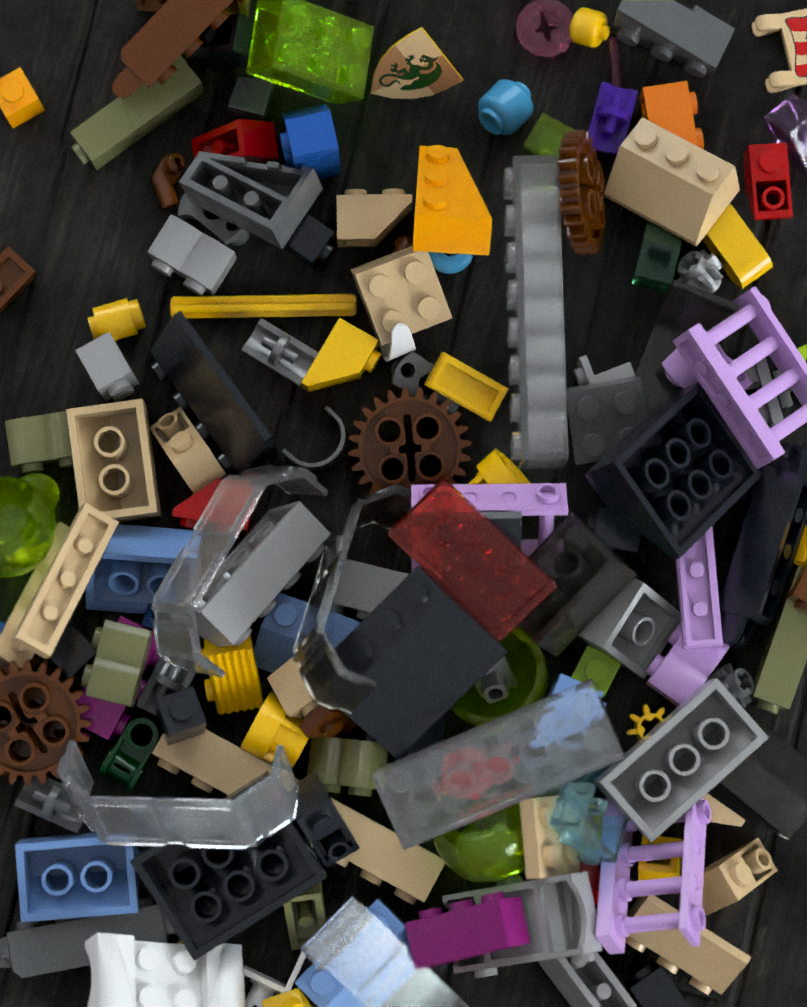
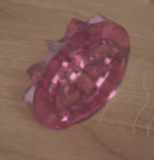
[516,0,573,58]

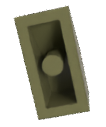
[283,881,330,950]

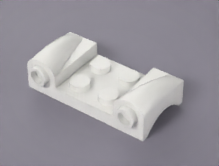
[85,932,245,1007]

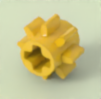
[626,704,665,743]

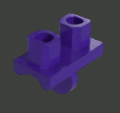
[589,82,638,156]

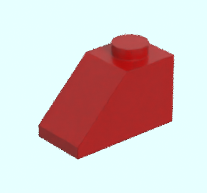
[191,118,279,164]

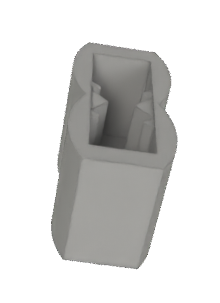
[147,214,237,296]

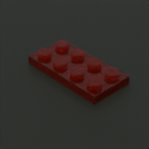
[388,477,557,641]

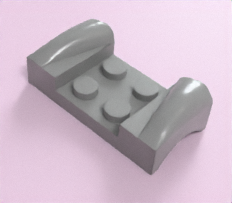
[442,871,602,978]

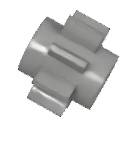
[676,250,723,298]

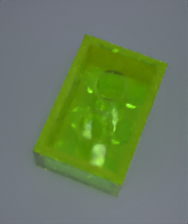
[246,0,374,104]

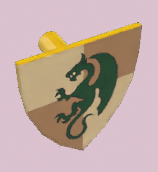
[371,27,463,99]

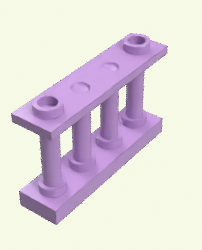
[672,286,807,469]
[411,483,568,578]
[595,797,711,954]

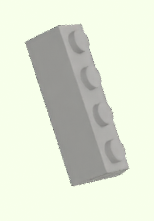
[173,501,331,647]
[593,678,769,842]

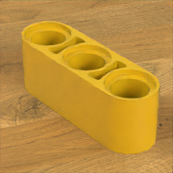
[702,203,773,289]

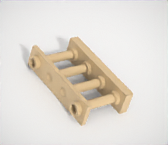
[0,503,119,669]

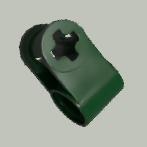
[99,717,163,792]

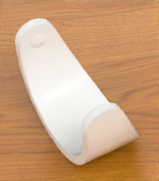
[379,323,416,362]

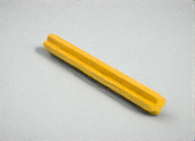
[170,294,357,318]

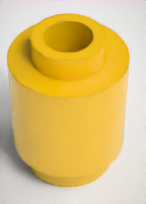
[88,298,146,341]

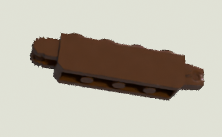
[111,0,244,99]

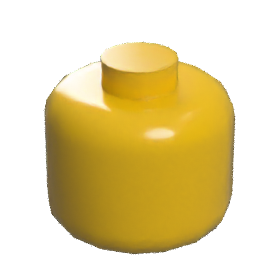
[569,7,610,48]

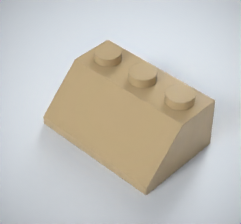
[604,117,740,247]
[66,399,162,522]
[625,895,751,996]

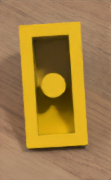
[301,317,382,392]

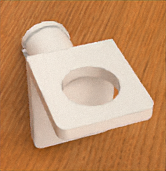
[243,950,308,1007]

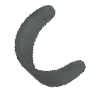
[281,405,346,471]

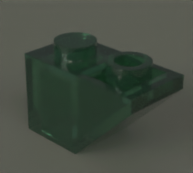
[631,220,682,293]

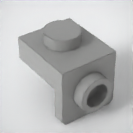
[573,355,635,386]

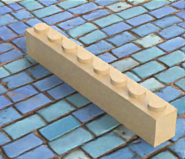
[152,729,446,905]

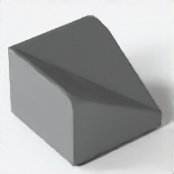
[228,77,275,121]

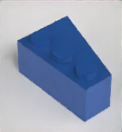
[280,104,341,180]

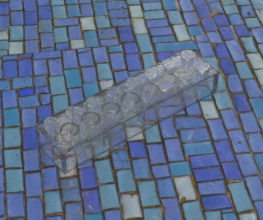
[503,155,568,469]

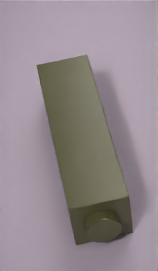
[70,56,204,171]
[750,566,807,715]

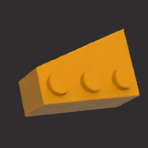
[413,145,492,256]

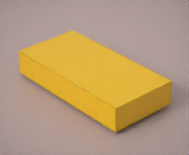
[424,352,508,422]

